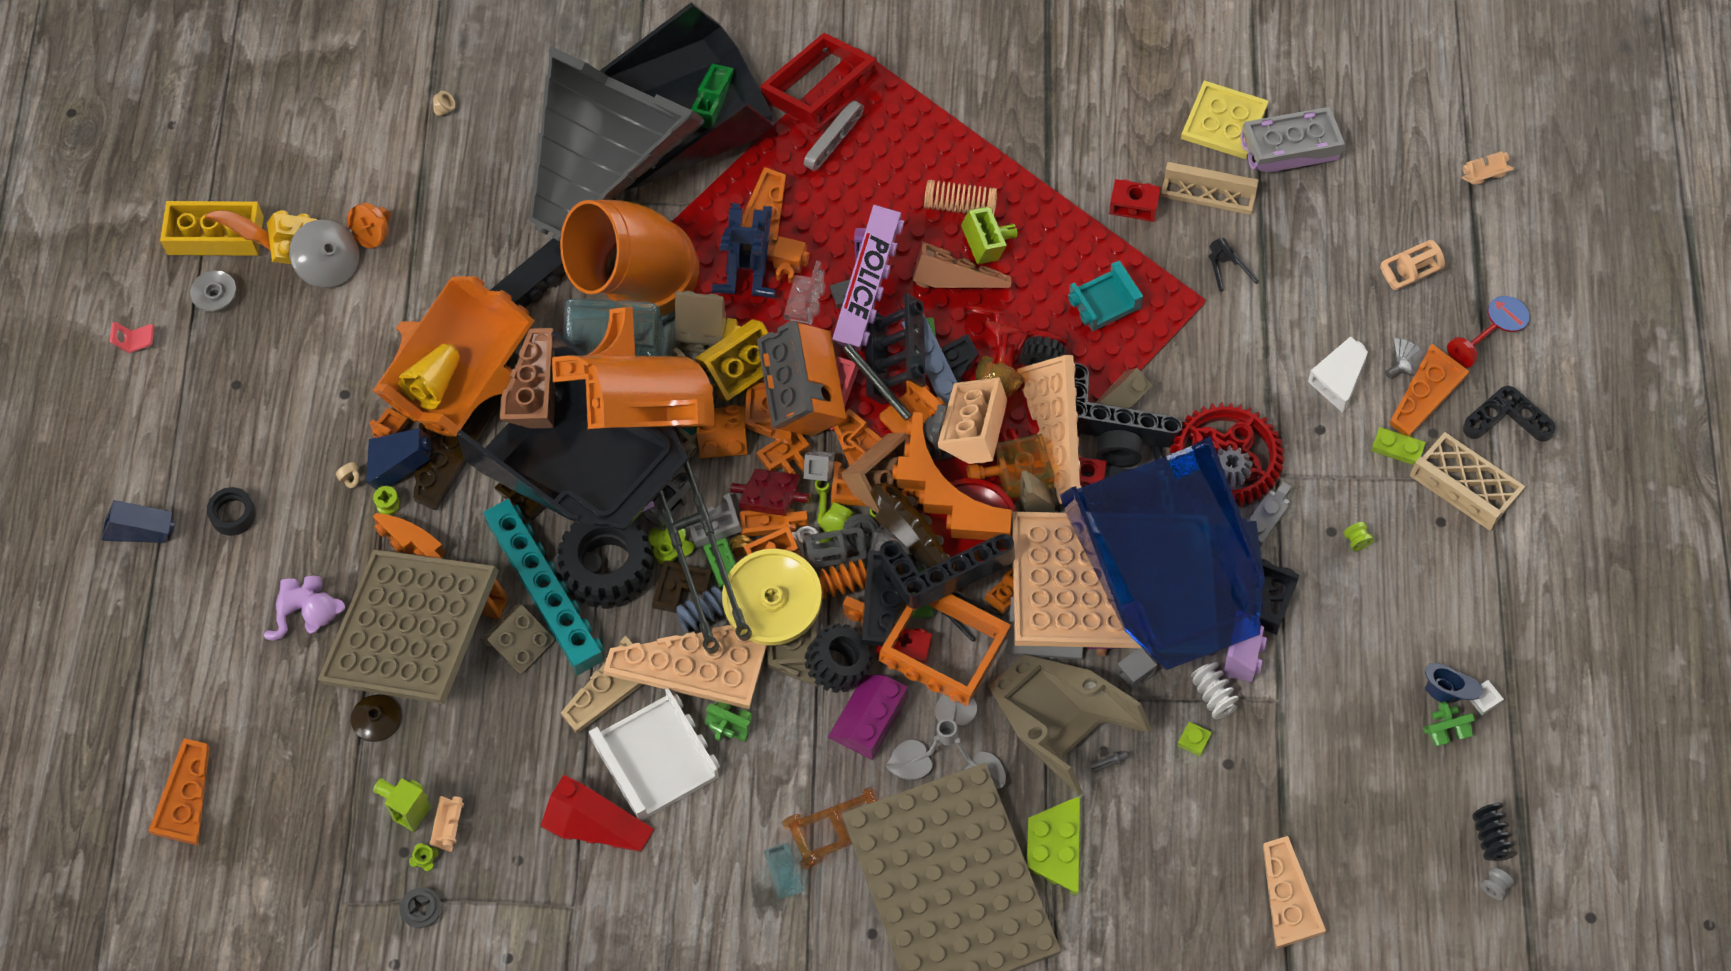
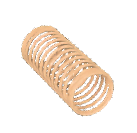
[924,180,997,215]

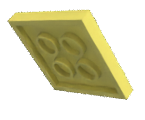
[1181,81,1269,159]

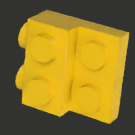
[267,210,317,264]

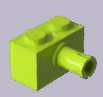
[961,207,1018,264]
[373,778,431,832]

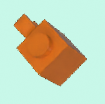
[772,236,810,283]

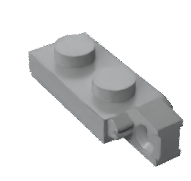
[1250,482,1292,546]

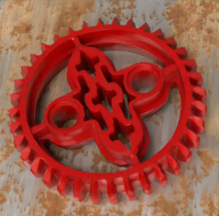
[1170,402,1284,509]

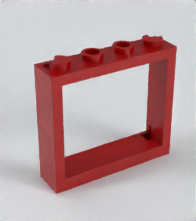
[760,32,883,130]

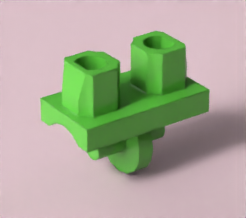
[1423,701,1475,746]
[705,702,752,742]

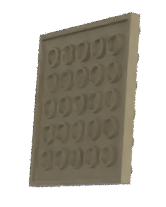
[318,549,499,704]

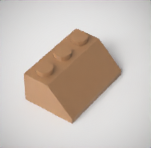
[841,433,910,513]

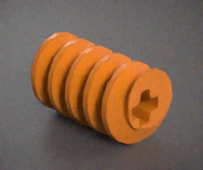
[818,559,866,600]

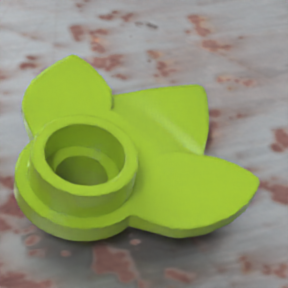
[648,527,695,564]

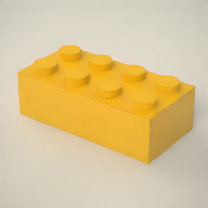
[160,201,264,256]

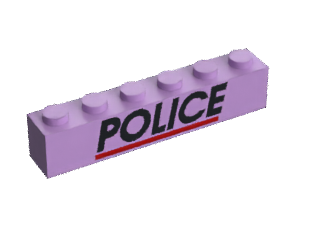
[832,205,904,352]

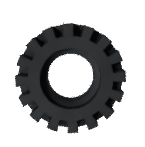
[1020,336,1066,366]

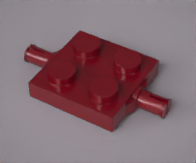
[730,469,811,516]

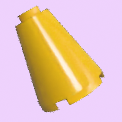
[398,344,460,410]

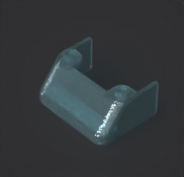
[563,299,665,356]

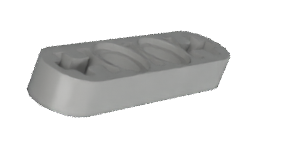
[804,100,864,171]

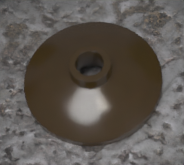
[351,694,401,742]

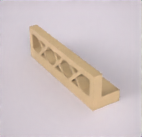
[1161,162,1259,215]

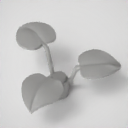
[886,681,1006,790]

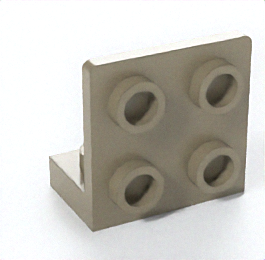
[480,604,554,674]

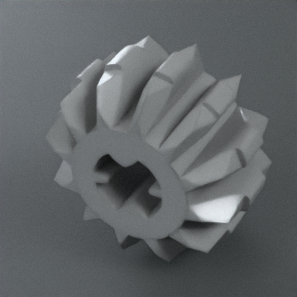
[1210,446,1252,488]

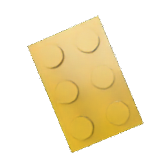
[695,319,768,401]

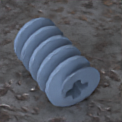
[676,586,724,633]

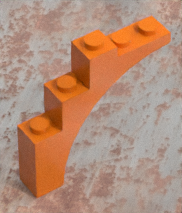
[892,412,1012,540]

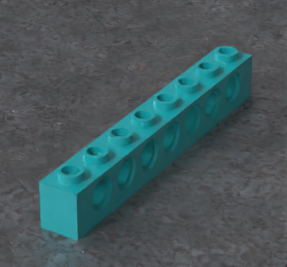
[483,499,604,676]

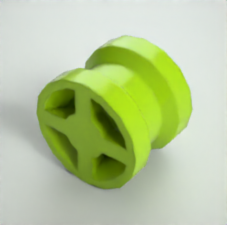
[373,486,400,515]
[1343,522,1374,552]

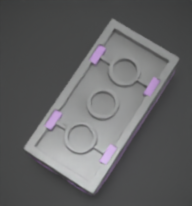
[1240,107,1345,172]

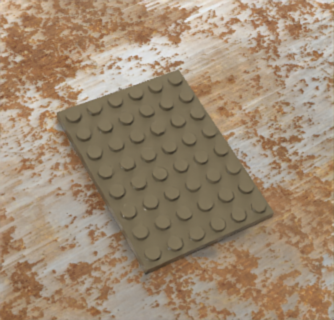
[842,762,1061,971]

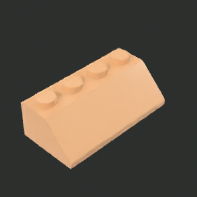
[938,377,1007,464]

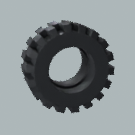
[804,623,873,693]

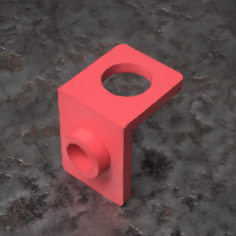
[110,322,154,353]

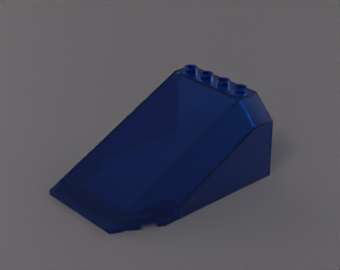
[1059,436,1265,670]

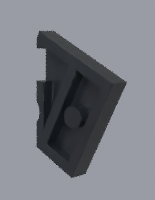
[941,334,980,383]

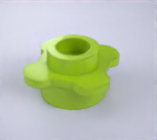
[409,843,439,871]

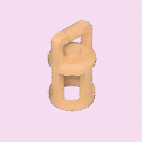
[1380,239,1445,290]

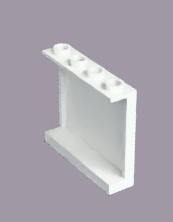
[589,688,720,821]

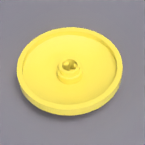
[722,549,822,645]

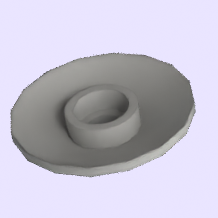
[190,270,237,312]

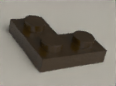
[652,561,712,613]

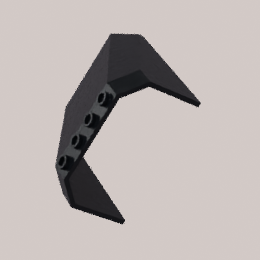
[599,2,775,189]
[457,330,688,531]

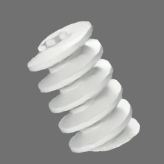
[1191,662,1239,719]

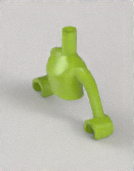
[815,480,878,543]

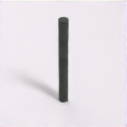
[843,344,912,421]

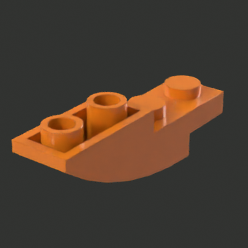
[373,513,446,559]

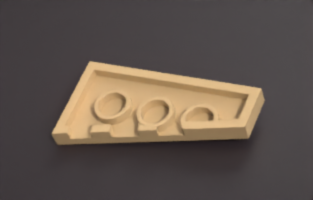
[561,635,643,734]

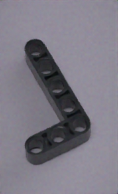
[1074,363,1182,448]
[880,534,1015,609]

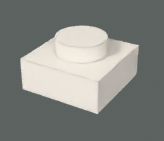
[1470,680,1504,716]

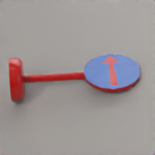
[1447,296,1530,368]

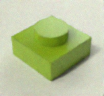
[1177,722,1212,757]

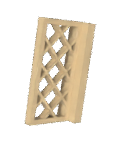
[1410,432,1526,531]

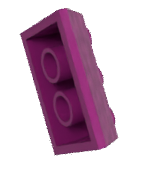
[828,675,908,760]

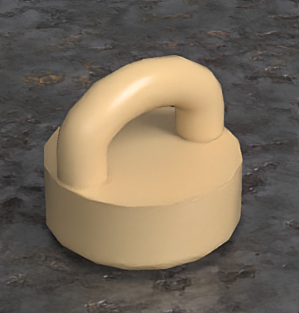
[433,91,455,116]
[336,462,361,488]

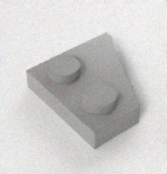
[689,493,742,548]

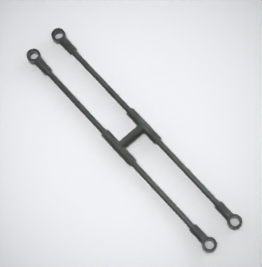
[658,427,752,654]

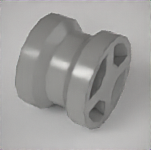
[1480,867,1514,900]

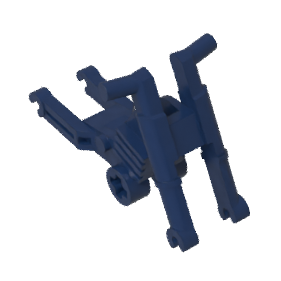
[712,203,776,299]

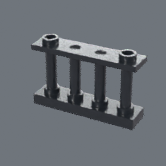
[865,293,926,404]

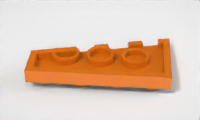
[742,167,786,261]
[1390,343,1470,437]
[148,738,210,846]

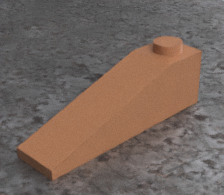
[913,242,1011,288]
[500,328,555,428]

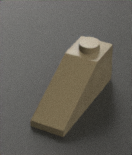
[1094,368,1152,437]
[1020,471,1058,513]

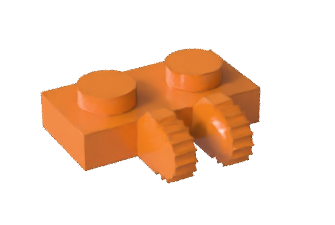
[756,432,810,474]

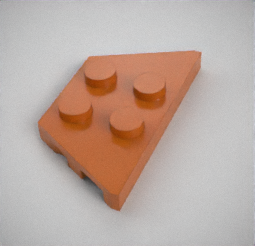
[745,377,793,445]

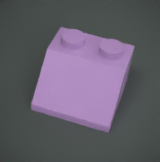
[1223,611,1267,682]

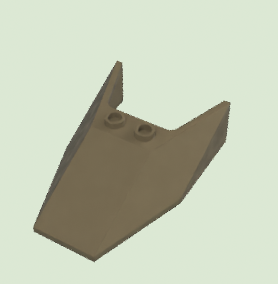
[988,654,1152,796]

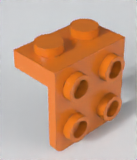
[880,380,946,439]
[697,405,748,458]

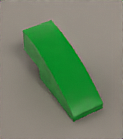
[691,64,734,129]

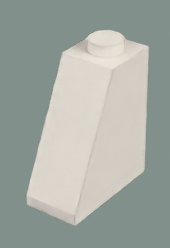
[1308,336,1368,413]

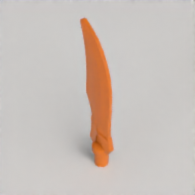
[205,210,271,251]

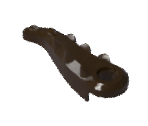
[871,483,967,593]

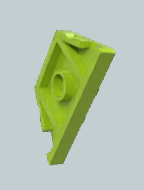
[1027,797,1080,895]

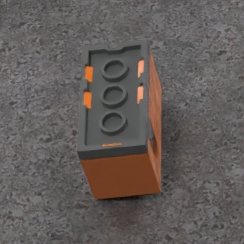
[757,321,847,436]

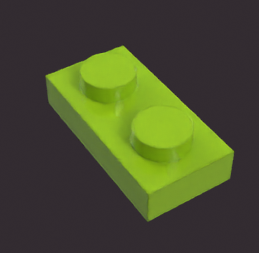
[1371,427,1426,465]

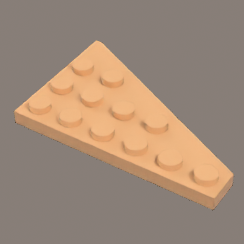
[1017,355,1082,504]
[603,625,767,709]

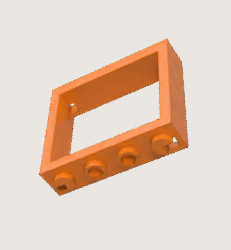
[879,592,1011,707]

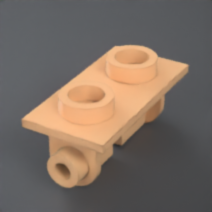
[1462,151,1514,184]
[430,796,464,852]

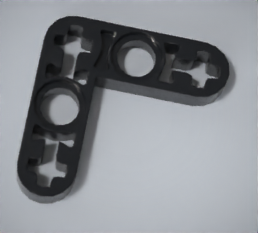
[1463,386,1556,442]

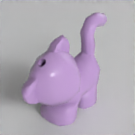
[264,576,345,641]

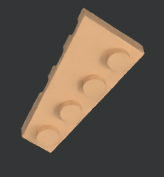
[1263,836,1326,949]

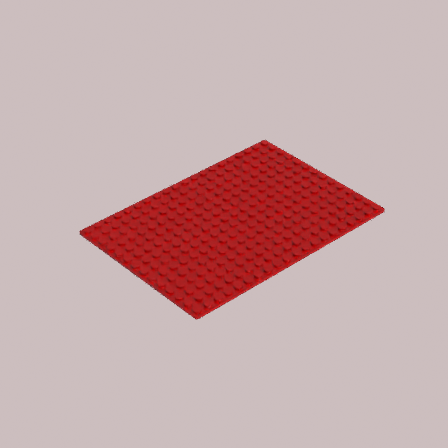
[671,48,1205,504]

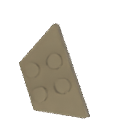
[767,621,820,686]

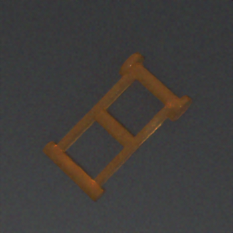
[782,787,877,869]

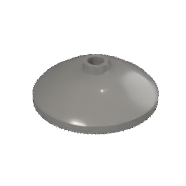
[289,220,359,288]

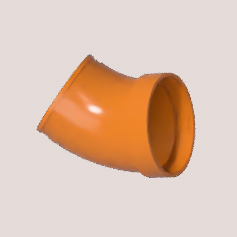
[560,200,699,319]

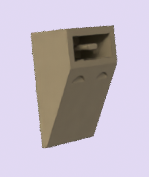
[675,291,727,354]

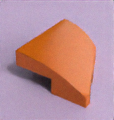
[833,409,882,466]

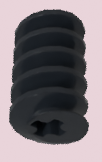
[1472,803,1517,861]

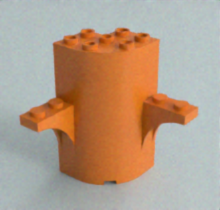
[372,276,535,436]
[552,307,715,429]

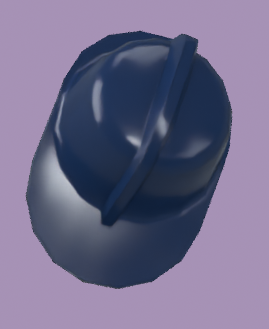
[1425,663,1483,703]

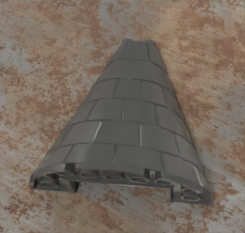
[530,47,705,241]

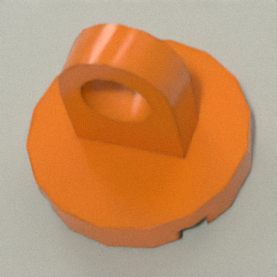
[347,203,391,249]

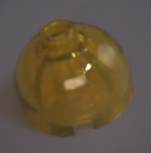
[975,356,1025,398]

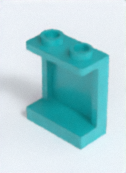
[1068,260,1143,332]

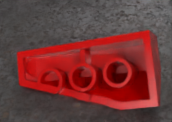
[540,775,654,852]

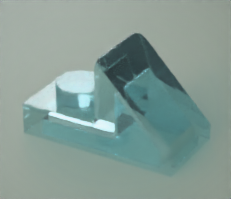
[764,843,803,899]

